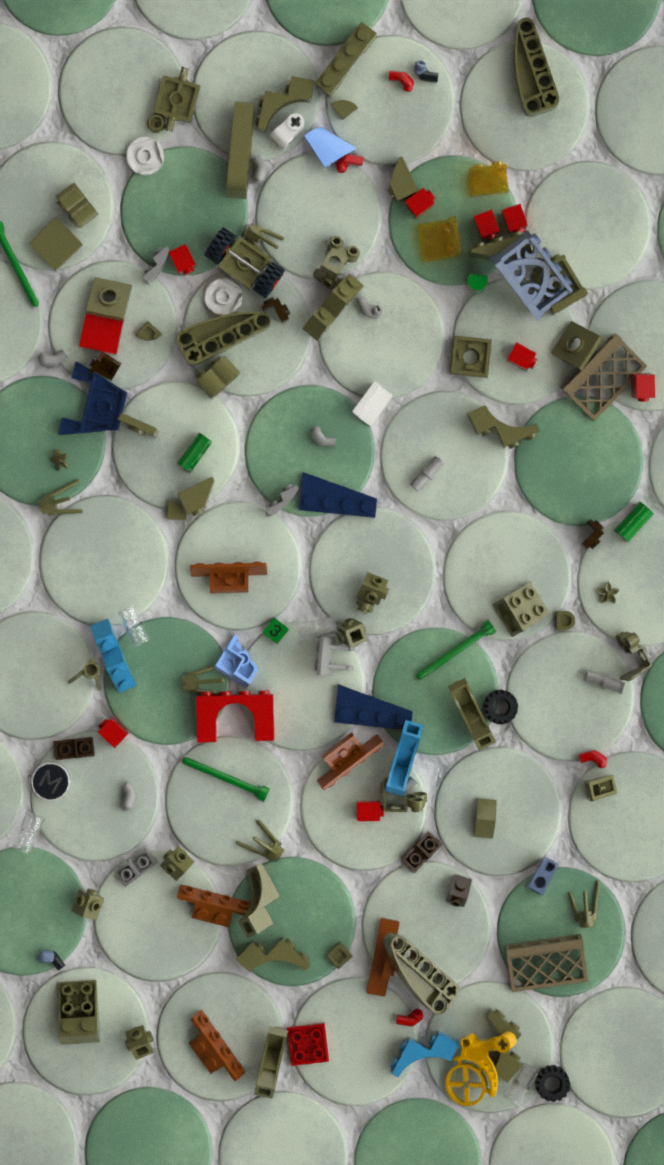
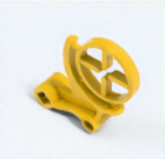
[445,1031,517,1106]

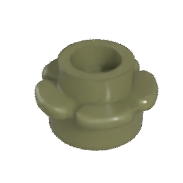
[147,114,166,133]
[356,599,375,614]

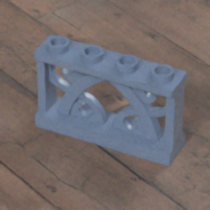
[490,230,573,320]

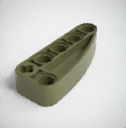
[514,17,559,117]
[227,101,254,199]
[176,312,271,366]
[384,932,460,1015]

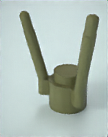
[244,223,284,264]
[39,479,83,516]
[68,659,101,691]
[182,665,224,695]
[236,820,284,862]
[569,880,600,928]

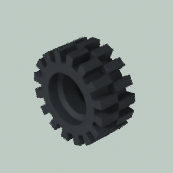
[483,690,518,725]
[535,1065,570,1102]

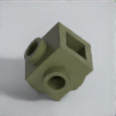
[357,572,389,605]
[337,618,368,648]
[160,846,195,881]
[71,888,104,920]
[125,1025,154,1060]

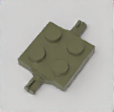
[153,66,201,132]

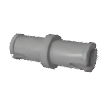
[410,456,444,492]
[585,670,625,694]

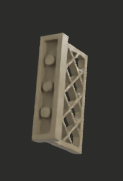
[560,333,647,421]
[505,934,588,992]

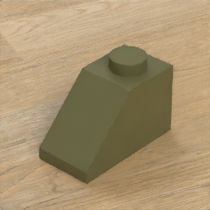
[387,156,418,203]
[178,477,215,516]

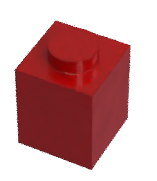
[405,188,435,219]
[501,204,528,234]
[473,209,500,241]
[168,244,197,276]
[506,342,538,372]
[631,373,655,402]
[98,718,129,748]
[357,801,384,821]

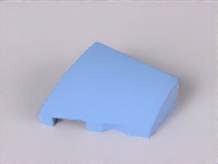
[304,127,356,168]
[214,635,258,688]

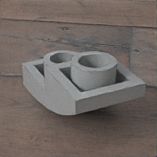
[143,246,170,284]
[266,484,299,517]
[114,847,158,887]

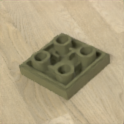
[29,217,83,271]

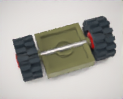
[204,227,285,298]

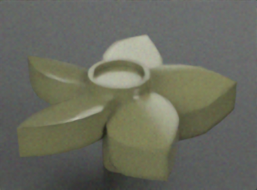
[49,448,69,471]
[596,581,620,603]

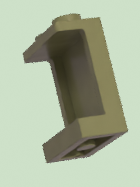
[530,254,588,315]

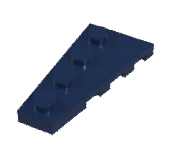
[299,472,377,518]
[334,684,413,730]

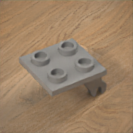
[315,637,355,676]

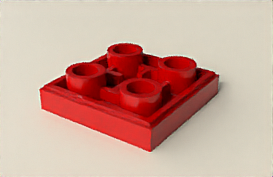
[79,314,125,355]
[287,1022,329,1066]

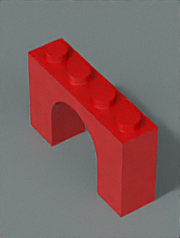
[196,690,275,743]

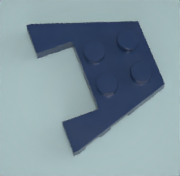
[58,361,128,435]

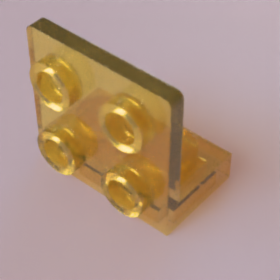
[468,161,509,197]
[418,216,462,262]

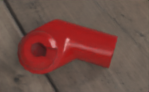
[389,71,414,92]
[336,154,364,173]
[579,750,607,768]
[396,1009,423,1027]

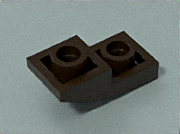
[53,737,95,760]
[400,831,442,874]

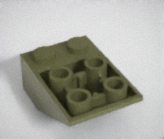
[469,231,532,263]
[58,980,100,1045]

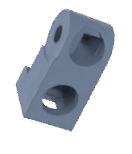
[526,857,558,895]

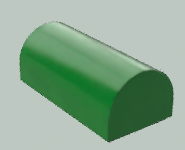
[467,274,488,294]
[177,432,212,472]
[614,501,654,543]

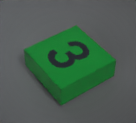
[263,617,289,644]

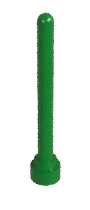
[0,221,39,307]
[416,620,497,680]
[182,757,270,802]

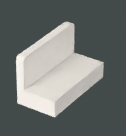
[352,381,392,426]

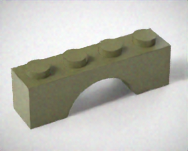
[315,22,377,98]

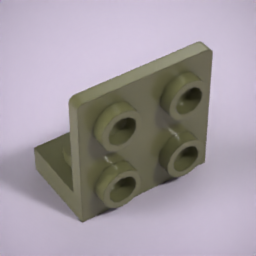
[492,582,550,637]

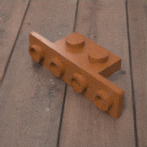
[190,561,267,593]
[317,732,384,790]
[177,885,251,927]
[367,918,400,997]
[189,1010,245,1081]

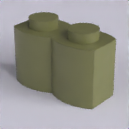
[56,183,99,228]
[196,356,240,399]

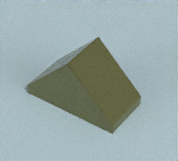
[584,775,617,802]
[474,798,497,838]

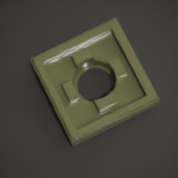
[86,277,132,321]
[551,321,603,371]
[450,336,492,378]
[118,413,159,437]

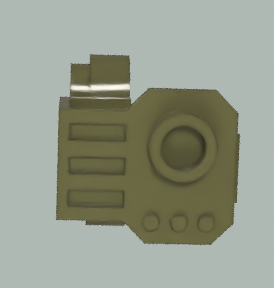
[313,236,360,289]
[616,631,653,682]
[380,777,427,812]

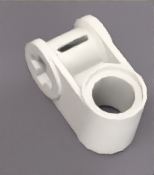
[270,113,305,150]

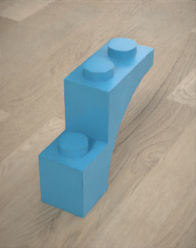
[91,619,137,693]
[385,720,424,796]
[390,1031,459,1078]

